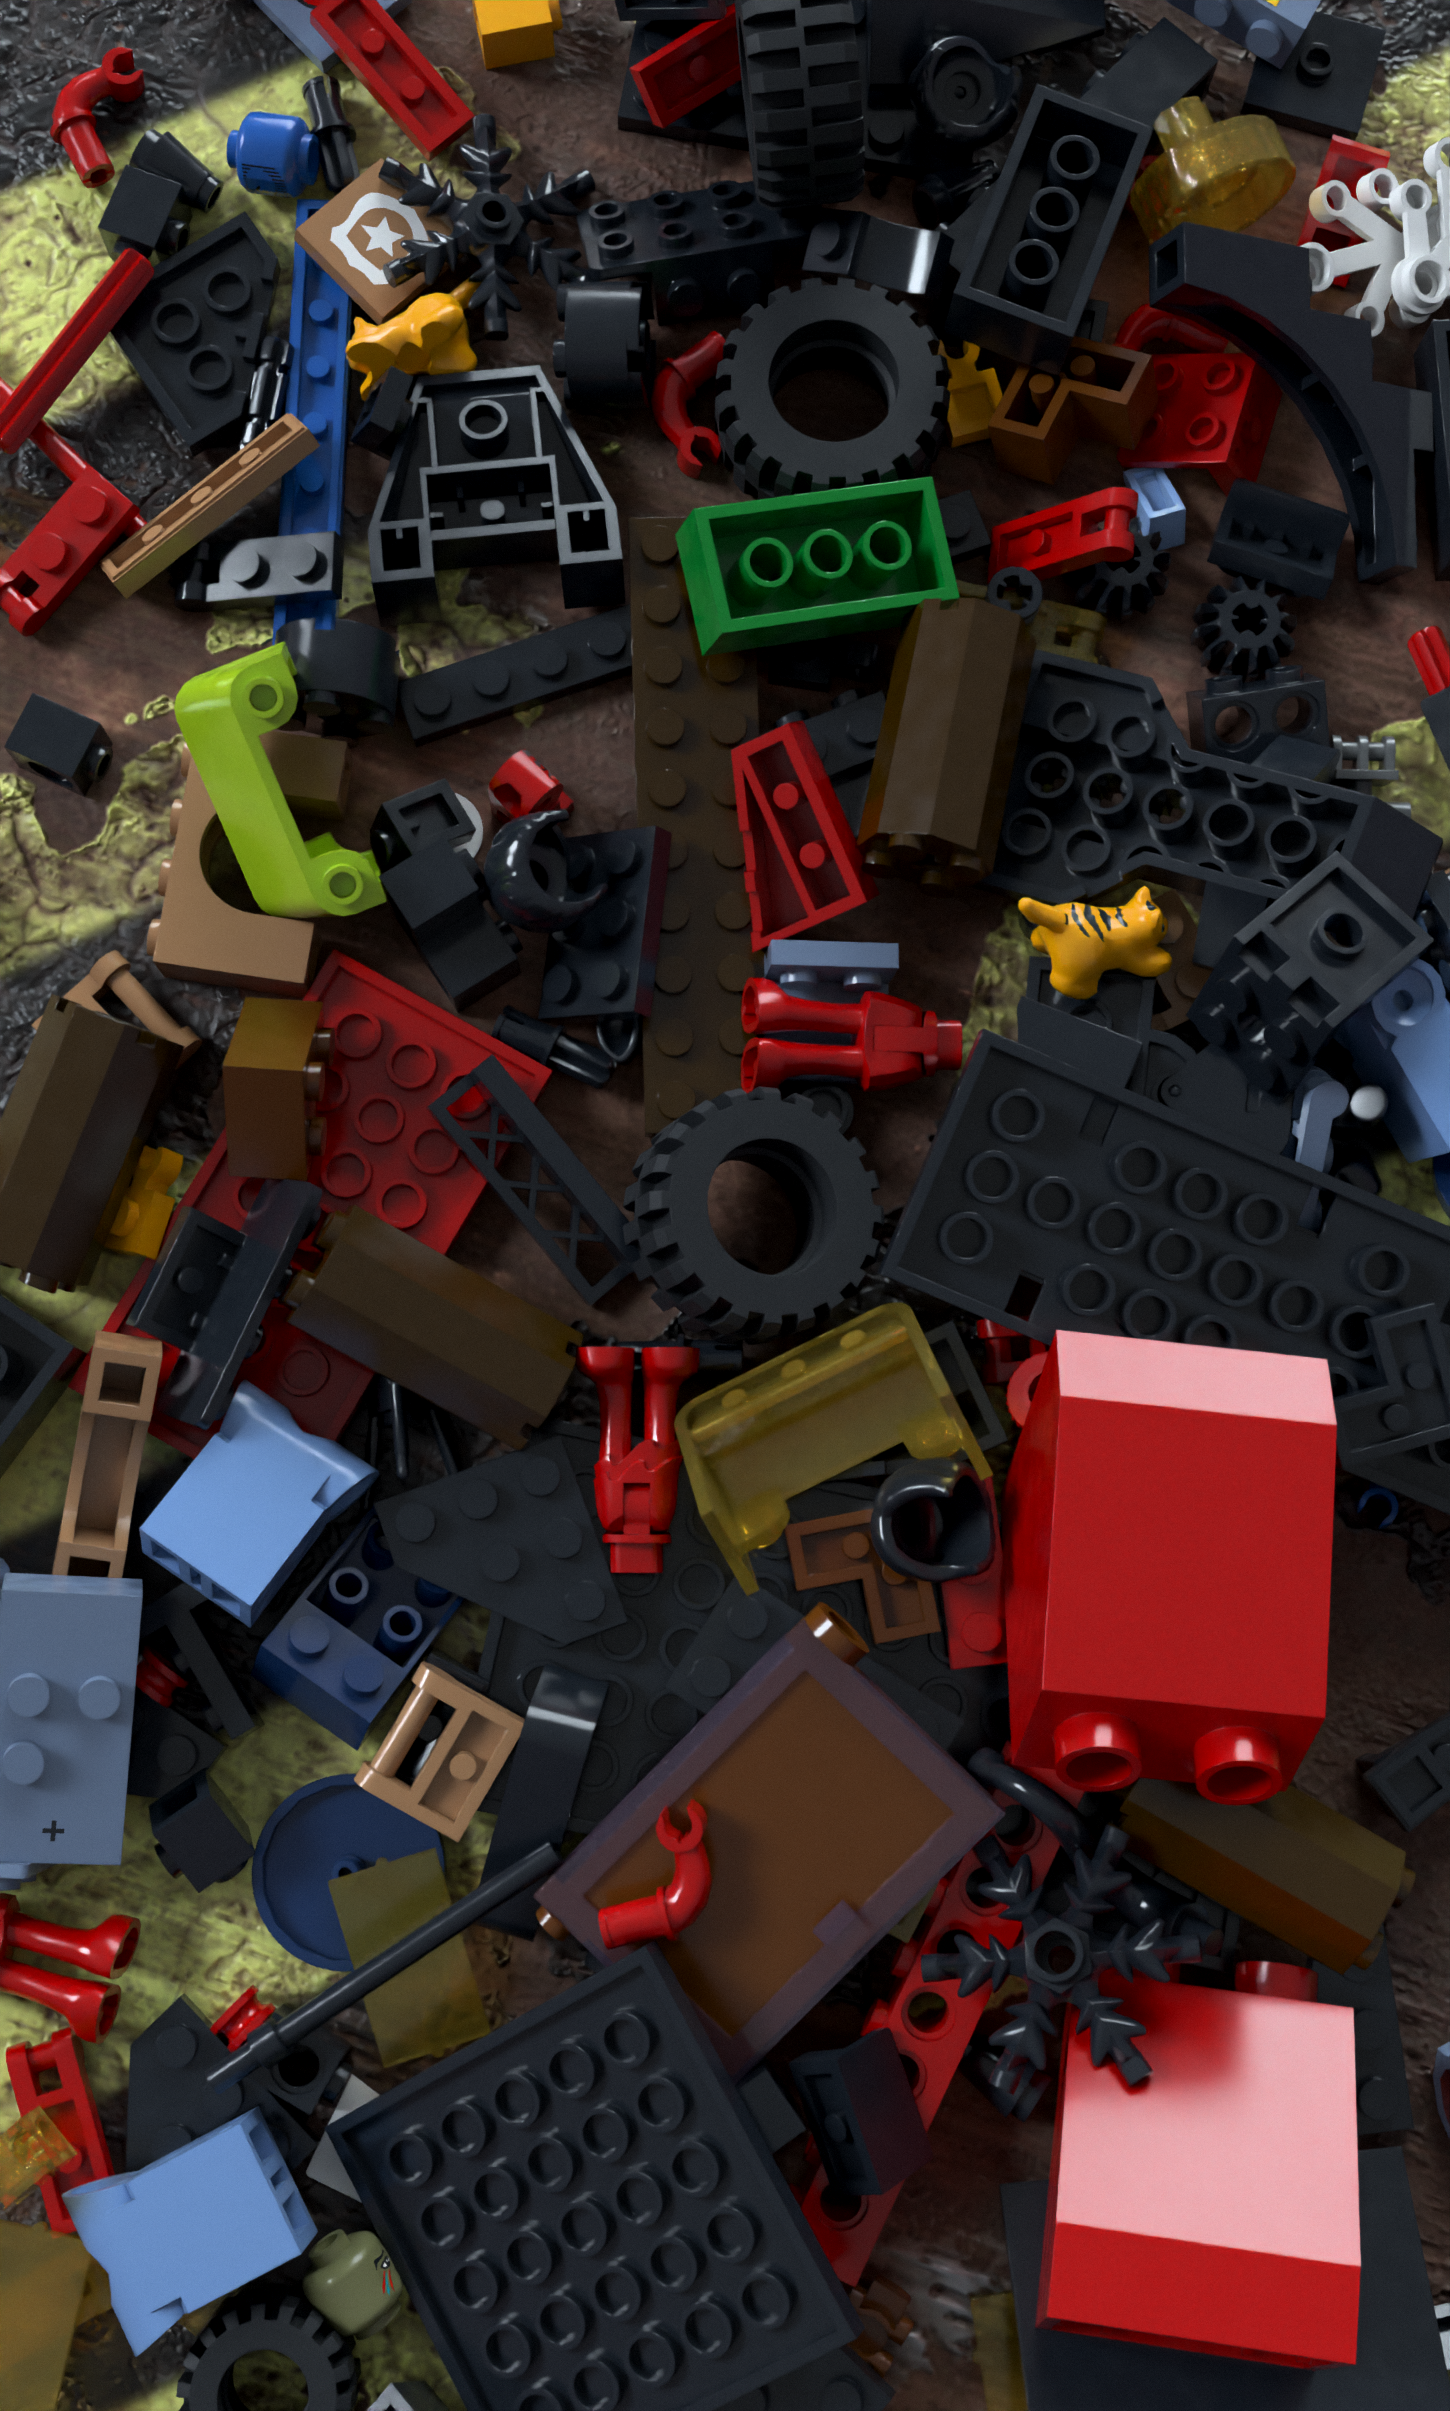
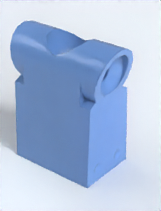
[1333,959,1450,1163]
[139,1379,380,1628]
[61,2106,318,2357]

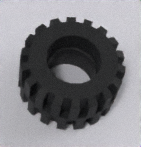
[176,2285,361,2411]

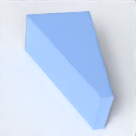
[1123,468,1186,551]

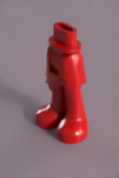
[576,1346,700,1573]

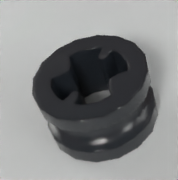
[984,566,1043,627]

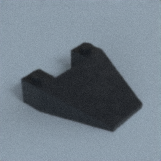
[368,365,626,627]

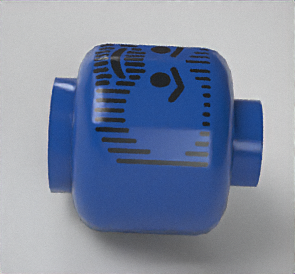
[226,111,320,198]

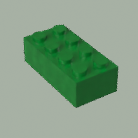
[675,476,960,656]

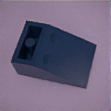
[251,1505,466,1751]

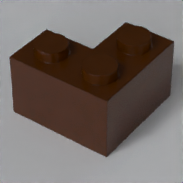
[988,336,1159,485]
[222,997,335,1181]

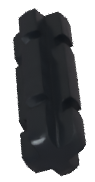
[238,336,295,450]

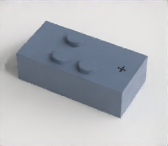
[0,1573,143,1865]

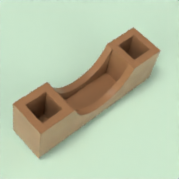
[52,1330,162,1578]

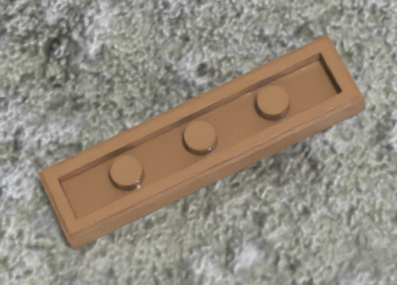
[99,413,320,599]

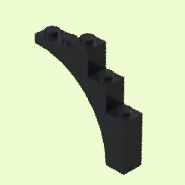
[1148,221,1434,586]

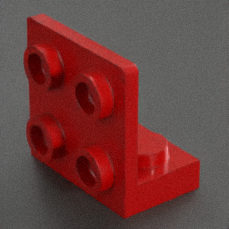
[1117,353,1282,497]

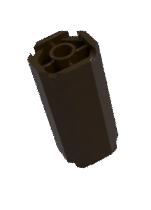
[856,598,1037,898]
[0,994,185,1293]
[278,1205,584,1451]
[1094,1778,1416,1975]

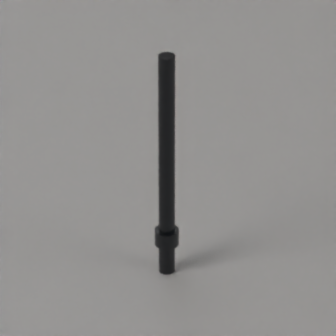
[205,1840,564,2094]

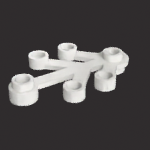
[1389,137,1450,317]
[1300,168,1440,337]

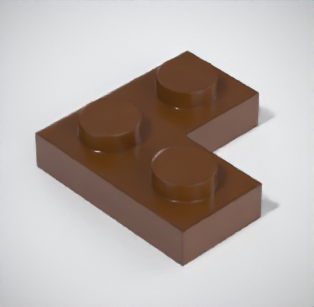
[784,1508,941,1644]

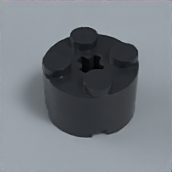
[553,281,657,410]
[275,618,400,749]

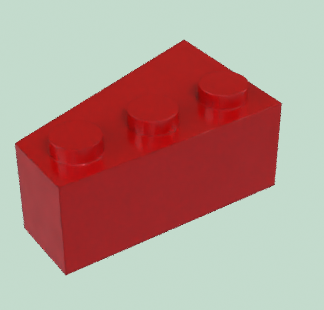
[731,720,880,953]

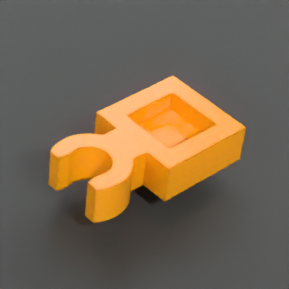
[937,340,1003,448]
[104,1145,183,1260]

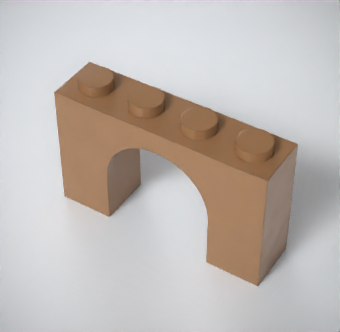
[147,731,354,998]

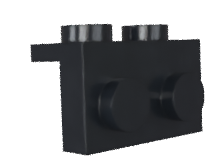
[1207,478,1350,601]

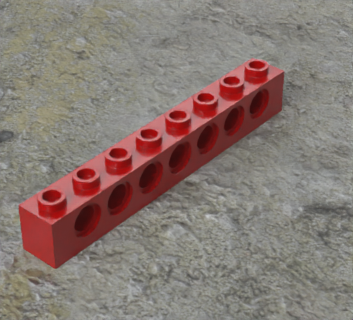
[788,1740,1085,2287]

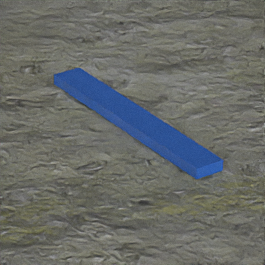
[272,199,355,646]

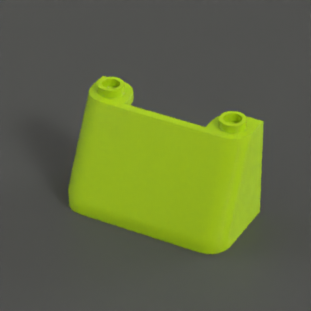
[174,641,386,919]

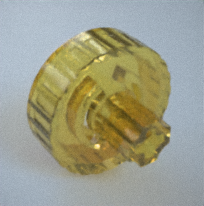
[1130,96,1296,245]

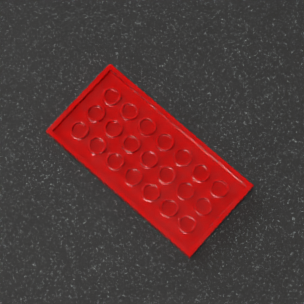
[68,949,554,1460]

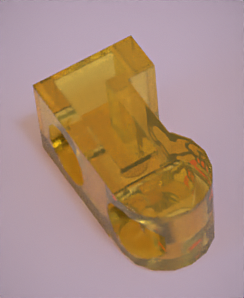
[0,2106,78,2210]

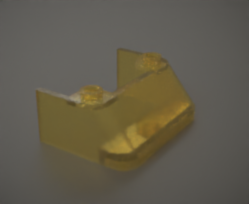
[674,1302,993,1596]

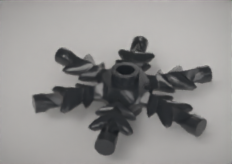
[378,114,600,341]
[921,1825,1203,2095]

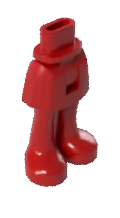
[741,977,962,1093]
[0,1893,141,2045]

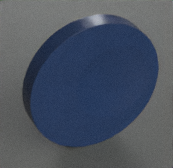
[252,1773,447,1972]

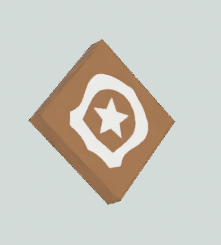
[294,158,464,325]

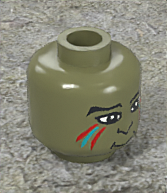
[302,2229,404,2340]

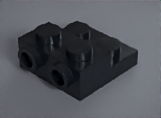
[773,688,886,841]

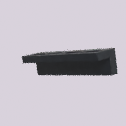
[426,1054,641,1306]

